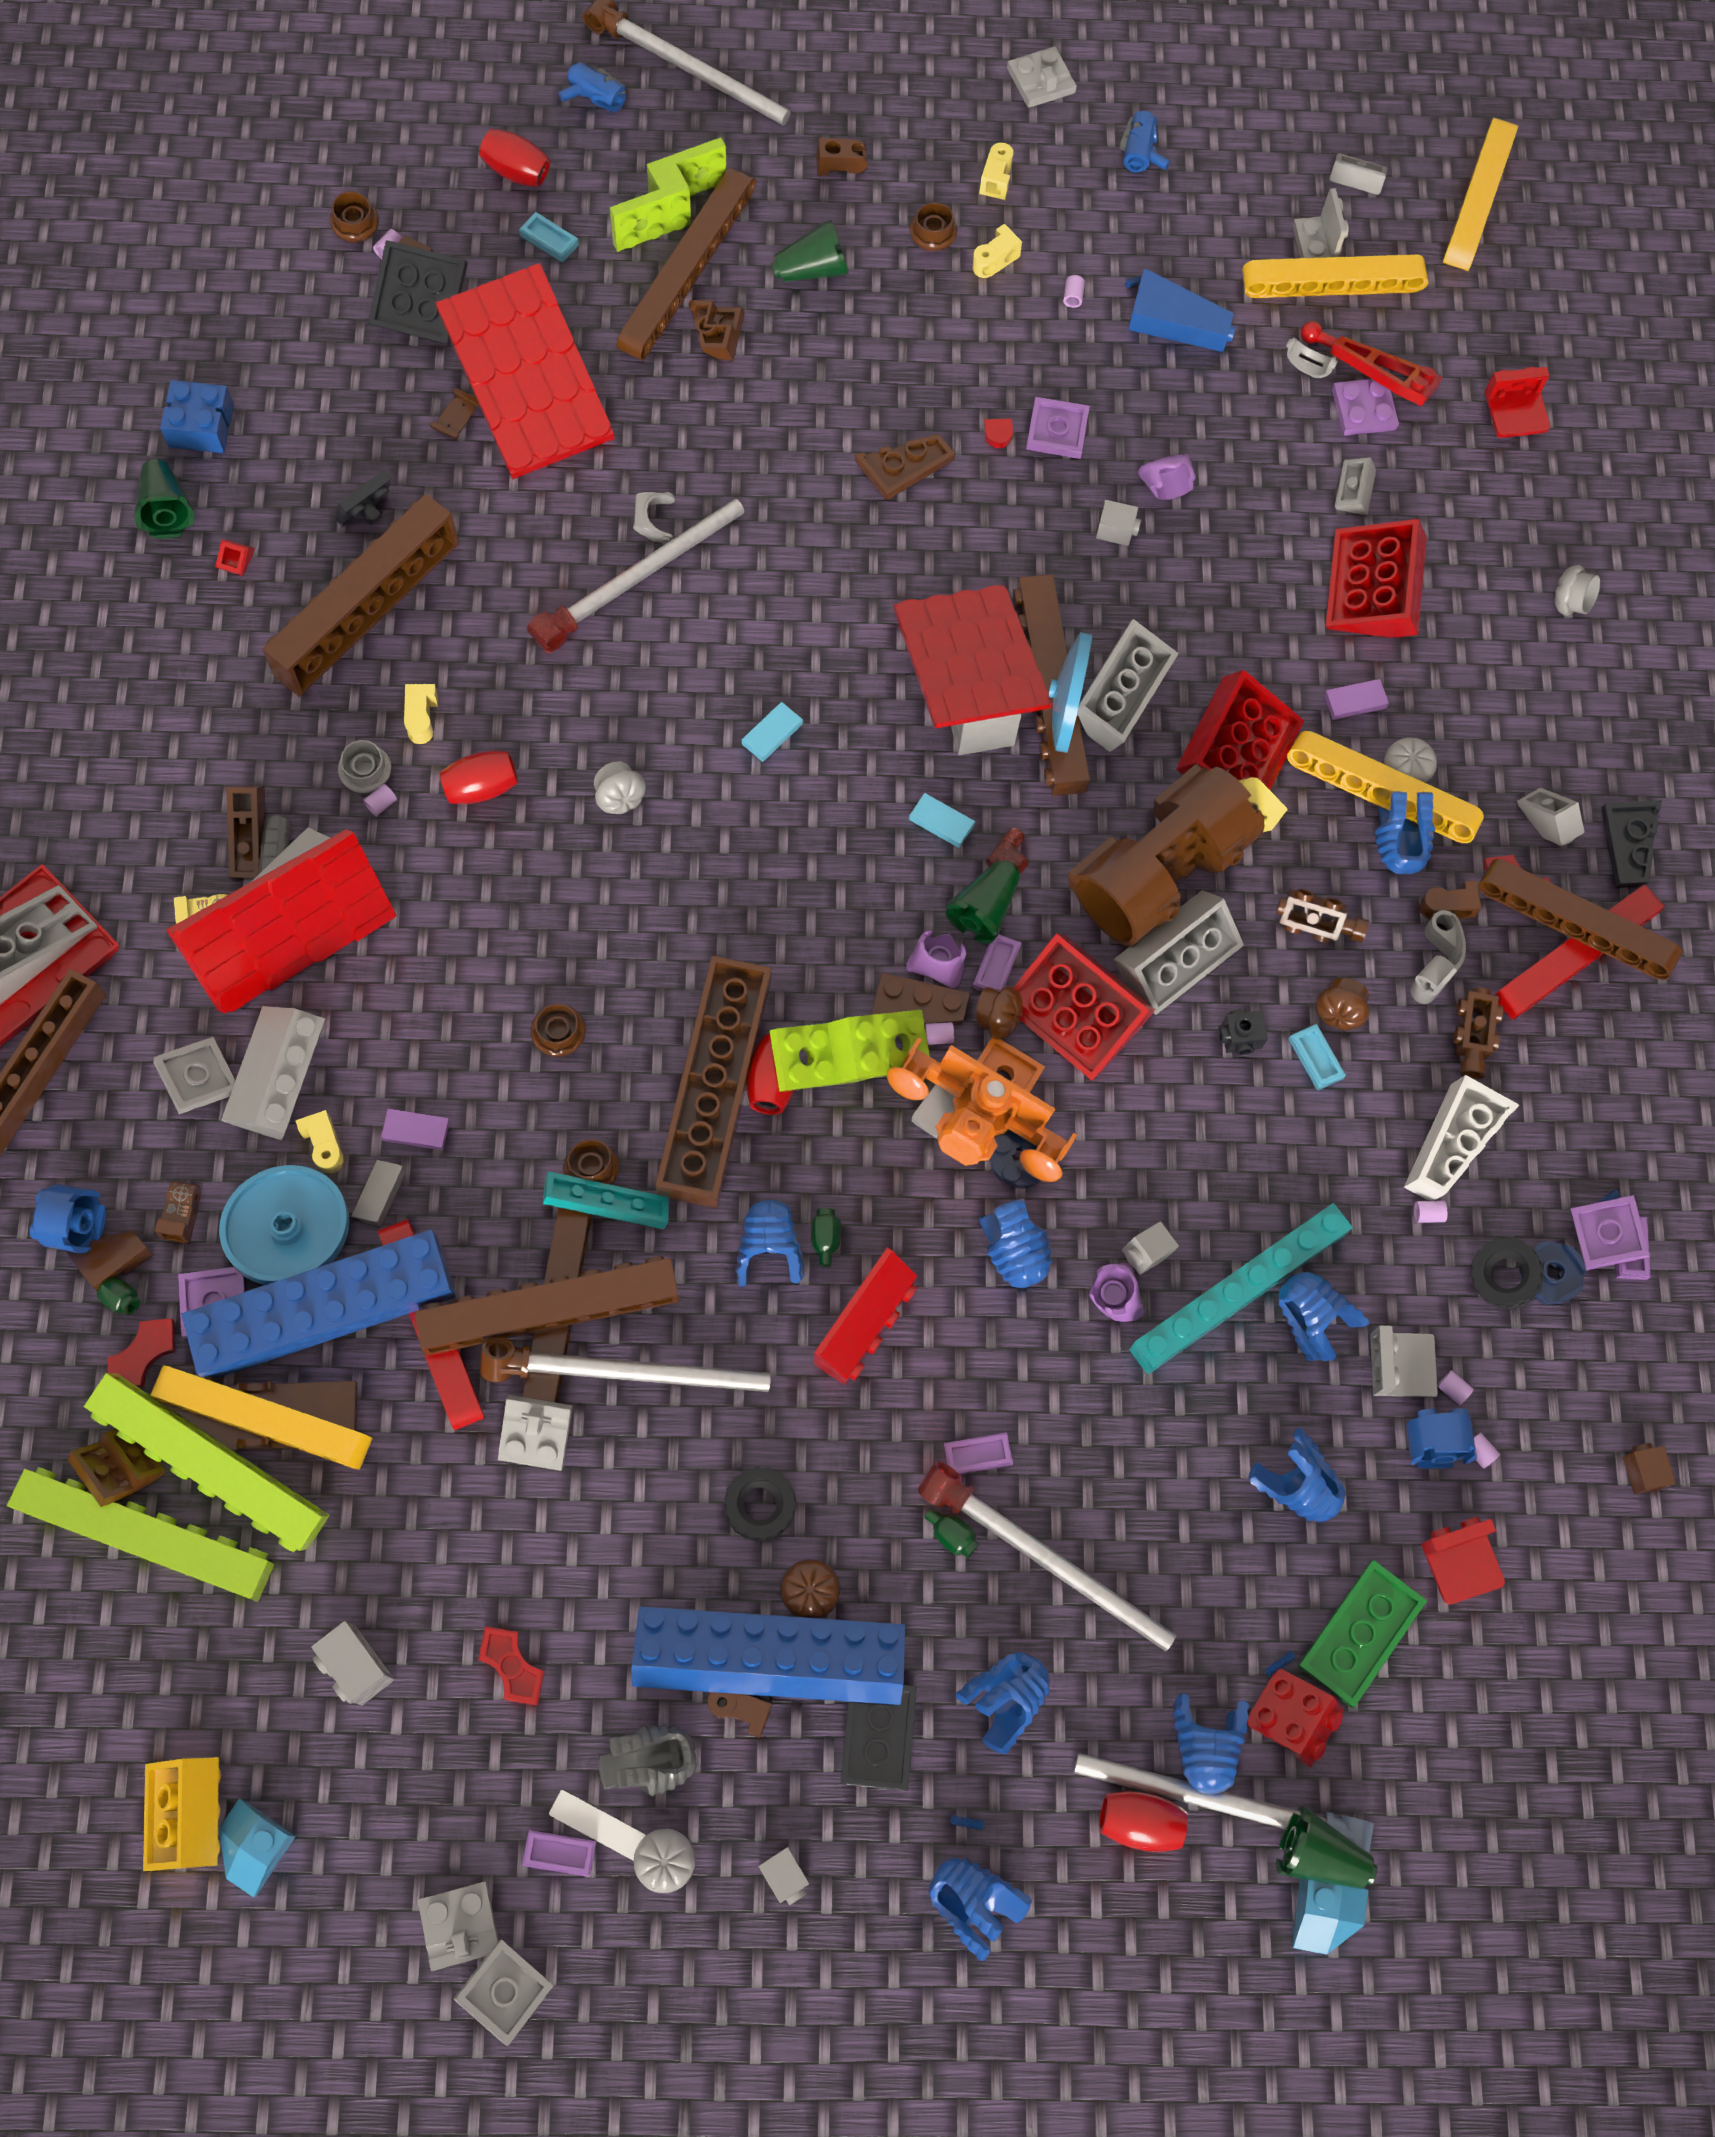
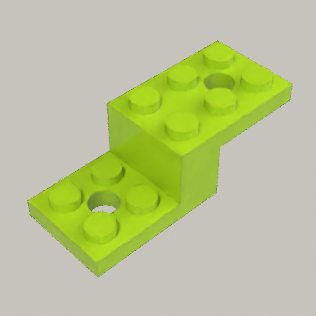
[610,137,726,252]
[770,1010,930,1092]

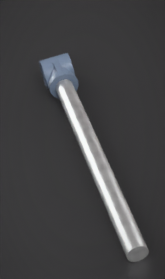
[1074,1753,1374,1853]

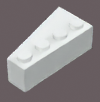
[1404,1075,1519,1201]

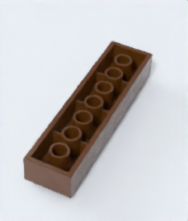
[262,494,459,697]
[655,956,772,1209]

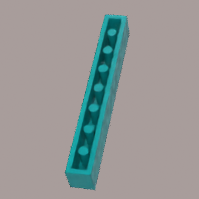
[1129,1203,1353,1375]

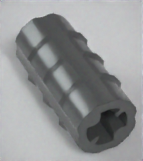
[258,816,292,875]

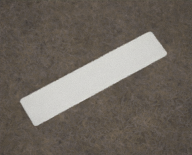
[549,1790,646,1860]

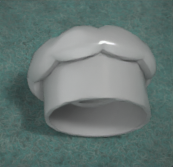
[1554,565,1600,616]
[1384,737,1437,783]
[338,740,391,793]
[594,761,646,814]
[633,1829,695,1893]

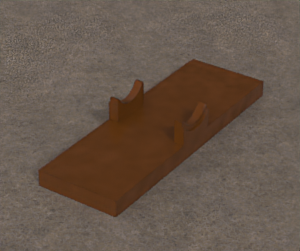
[160,1381,358,1452]

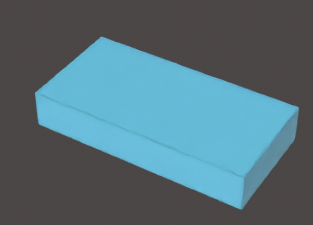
[519,212,579,263]
[742,702,803,762]
[909,793,975,848]
[1288,1024,1346,1091]

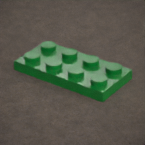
[1298,1560,1427,1708]

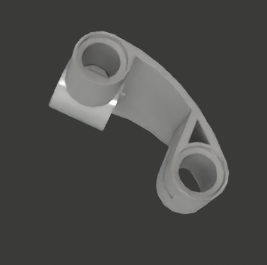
[1410,910,1466,1004]

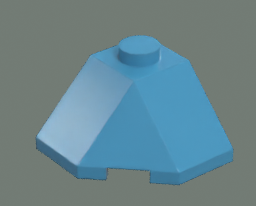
[219,1798,296,1898]
[1292,1879,1368,1954]

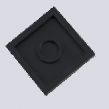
[335,470,391,528]

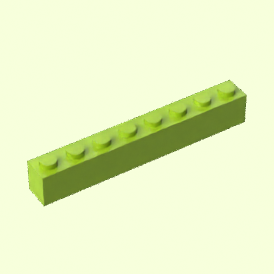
[84,1373,330,1552]
[7,1467,275,1602]

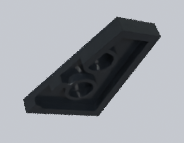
[1601,800,1662,888]

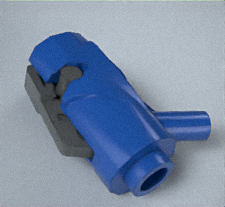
[558,62,626,113]
[1120,111,1171,173]

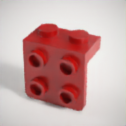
[1484,367,1550,438]
[1421,1516,1505,1605]
[1247,1669,1344,1768]

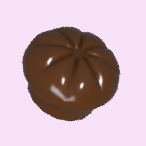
[330,191,379,243]
[909,202,958,252]
[1315,978,1369,1031]
[976,986,1023,1039]
[531,1004,586,1057]
[563,1139,619,1185]
[781,1559,840,1619]

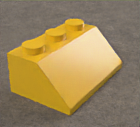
[143,1757,221,1871]

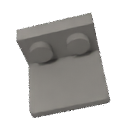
[1292,188,1349,258]
[1370,1326,1438,1398]

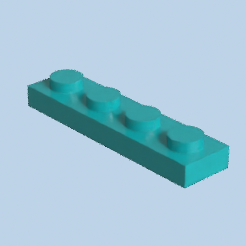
[543,1171,669,1229]

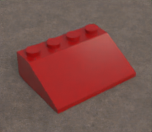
[1326,519,1427,638]
[1176,669,1304,790]
[1013,933,1156,1081]

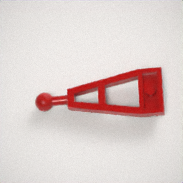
[1300,321,1443,407]

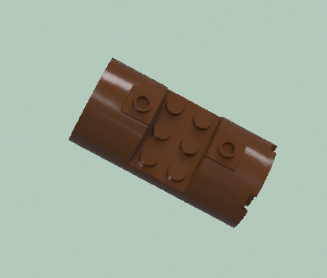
[1068,764,1265,946]

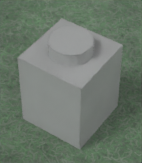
[1096,500,1141,546]
[1121,1221,1179,1275]
[758,1847,809,1905]

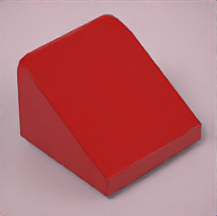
[215,539,255,576]

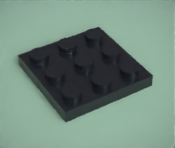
[368,240,468,346]

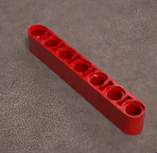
[1494,884,1665,1020]
[378,1219,485,1431]

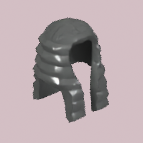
[598,1724,697,1797]

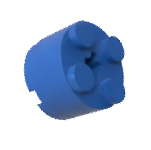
[30,1184,106,1253]
[1406,1408,1477,1469]

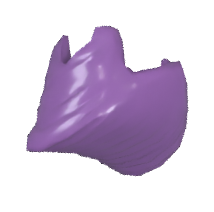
[1138,454,1196,500]
[906,930,966,989]
[1089,1263,1145,1322]

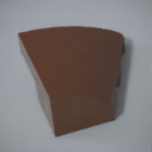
[689,300,745,361]
[65,1230,153,1291]

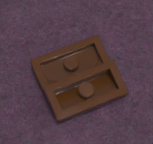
[68,1429,166,1507]

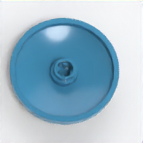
[1048,632,1092,753]
[219,1165,349,1285]

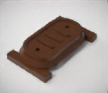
[430,388,480,440]

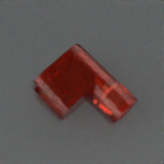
[986,827,1029,875]

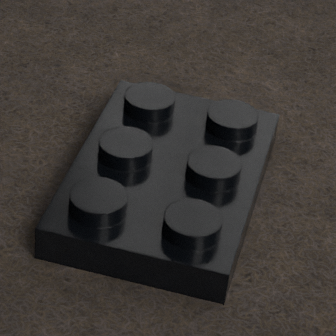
[840,1685,917,1791]

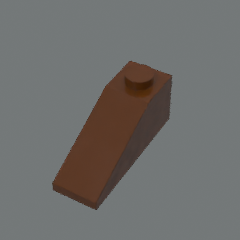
[226,785,266,878]

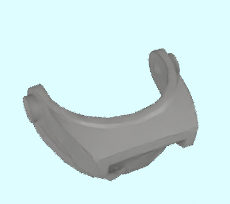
[1286,337,1338,378]
[633,492,675,544]

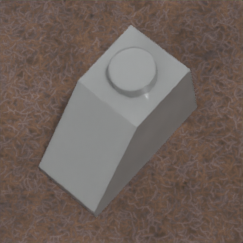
[1517,788,1585,846]

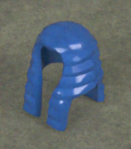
[1374,791,1435,874]
[735,1199,805,1287]
[979,1199,1053,1288]
[1278,1272,1369,1361]
[1248,1428,1346,1522]
[956,1652,1050,1754]
[1172,1693,1249,1794]
[929,1858,1032,1961]

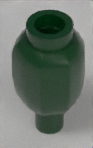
[811,1208,841,1267]
[97,1277,140,1315]
[924,1508,980,1558]

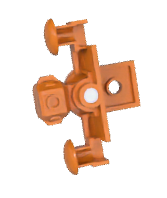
[887,1037,1077,1182]

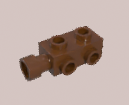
[1276,889,1369,943]
[1453,988,1503,1079]

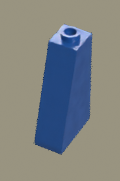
[1129,269,1236,352]

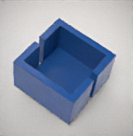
[160,380,234,453]

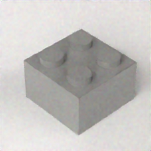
[311,1621,395,1706]

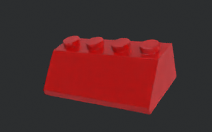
[814,1247,918,1385]

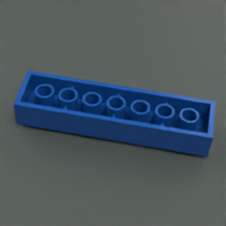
[181,1229,456,1381]
[632,1606,905,1705]

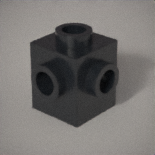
[1218,1009,1268,1055]

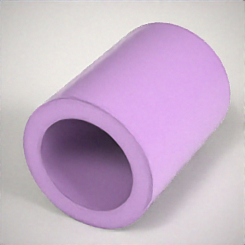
[373,229,402,259]
[1063,275,1085,308]
[363,784,397,817]
[925,1022,954,1045]
[1414,1201,1447,1223]
[1437,1370,1474,1406]
[1474,1432,1501,1469]

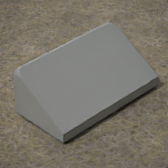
[1330,153,1388,195]
[1335,457,1376,515]
[911,1084,955,1139]
[351,1160,406,1228]

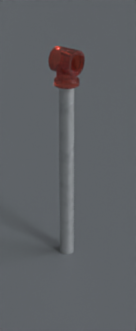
[527,499,744,653]
[918,1461,1176,1652]

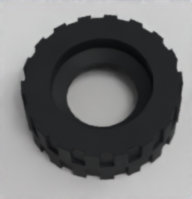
[1471,1237,1544,1310]
[724,1466,796,1542]

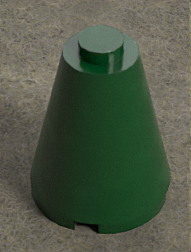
[771,220,849,282]
[134,459,194,539]
[945,860,1020,944]
[1276,1806,1378,1889]

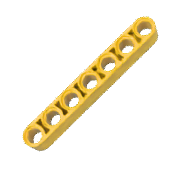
[1442,117,1519,271]
[1242,255,1428,298]
[1287,731,1484,843]
[150,1365,373,1470]

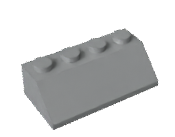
[1077,619,1179,752]
[1114,890,1244,1015]
[221,1006,325,1141]

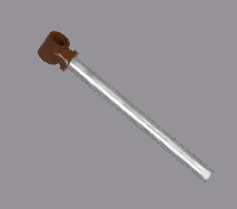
[582,0,791,125]
[480,1336,770,1392]

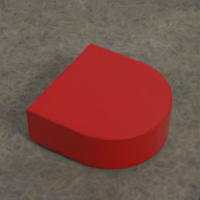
[984,418,1013,448]

